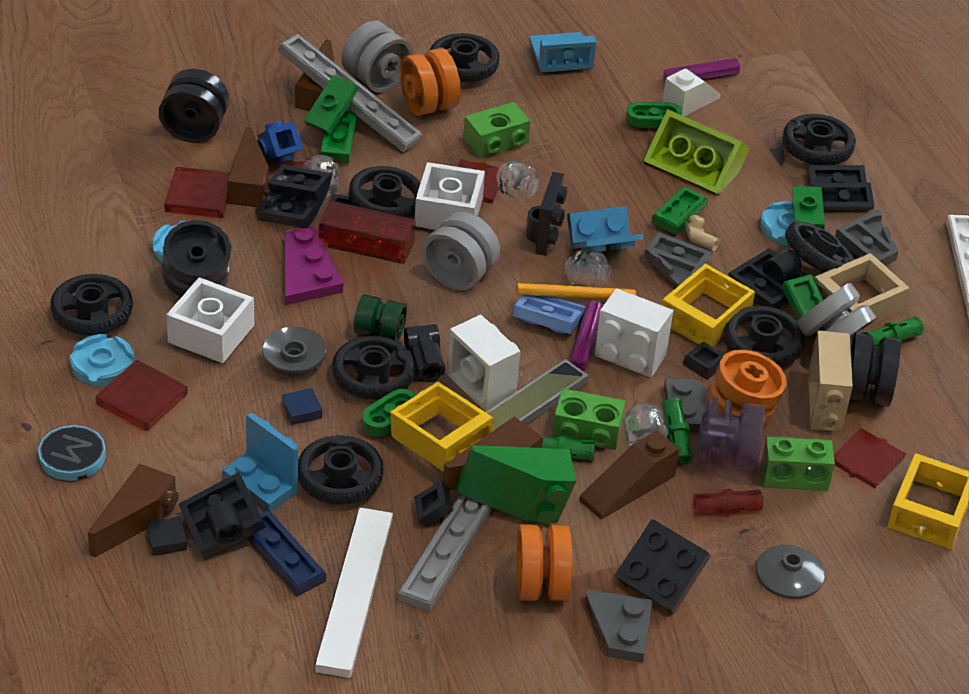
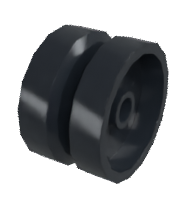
[158,68,229,143]
[162,220,232,297]
[849,332,901,407]

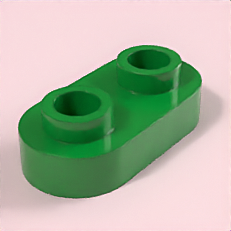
[626,102,682,129]
[362,389,416,437]

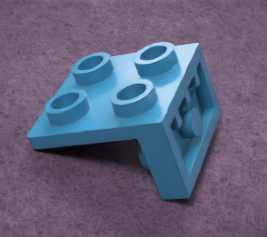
[529,32,596,72]
[567,206,644,253]
[222,413,298,512]

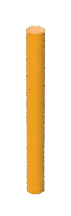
[515,283,636,300]

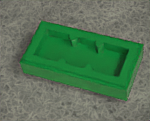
[304,75,359,135]
[651,186,708,235]
[792,186,825,229]
[781,274,825,339]

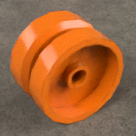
[400,48,461,117]
[706,350,787,430]
[516,524,573,601]

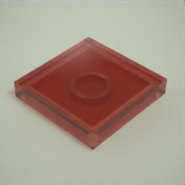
[164,167,230,218]
[95,360,188,431]

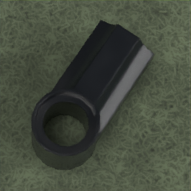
[404,324,445,383]

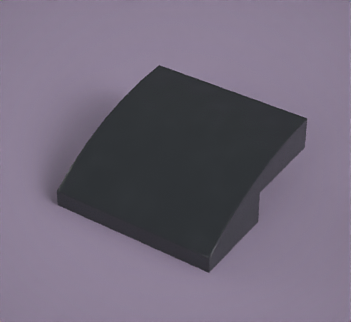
[255,164,332,228]
[806,165,875,210]

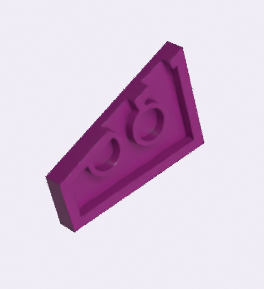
[285,226,343,305]

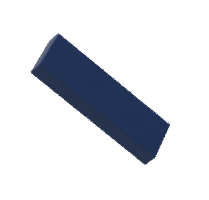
[246,510,326,597]

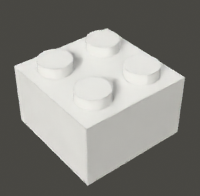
[414,162,485,230]
[166,277,254,363]
[594,288,673,378]
[447,314,520,412]

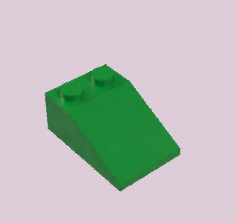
[456,445,577,523]

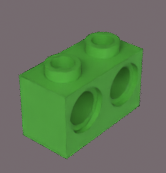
[552,388,626,450]
[761,437,835,491]

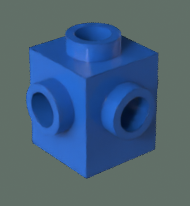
[257,120,303,164]

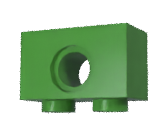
[463,102,531,158]

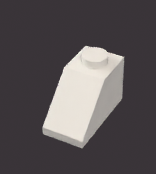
[662,68,721,117]

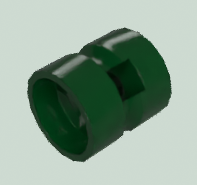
[354,294,407,342]

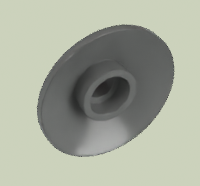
[262,327,326,373]
[756,545,825,599]

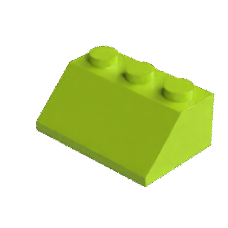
[643,109,750,195]

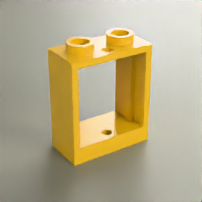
[662,264,755,347]
[390,382,493,472]
[887,453,969,550]

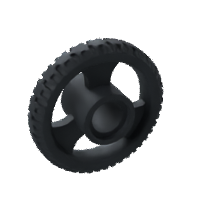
[430,33,500,82]
[783,114,856,165]
[348,166,421,222]
[785,221,854,273]
[51,274,133,335]
[724,306,805,367]
[332,336,415,400]
[298,435,384,505]

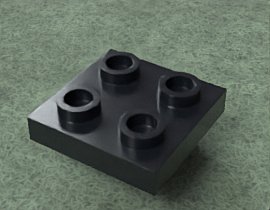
[526,172,568,256]
[728,248,807,309]
[178,472,266,559]
[615,519,711,614]

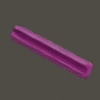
[663,58,741,81]
[571,300,603,371]

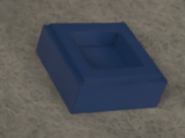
[281,388,322,425]

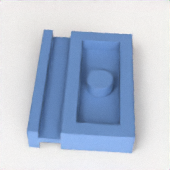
[512,295,586,334]

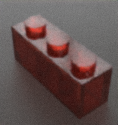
[319,201,416,265]

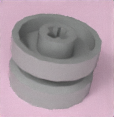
[342,20,413,93]
[422,212,501,291]
[796,283,877,348]

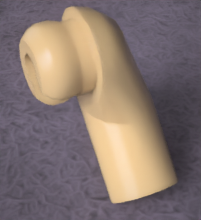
[685,214,719,252]

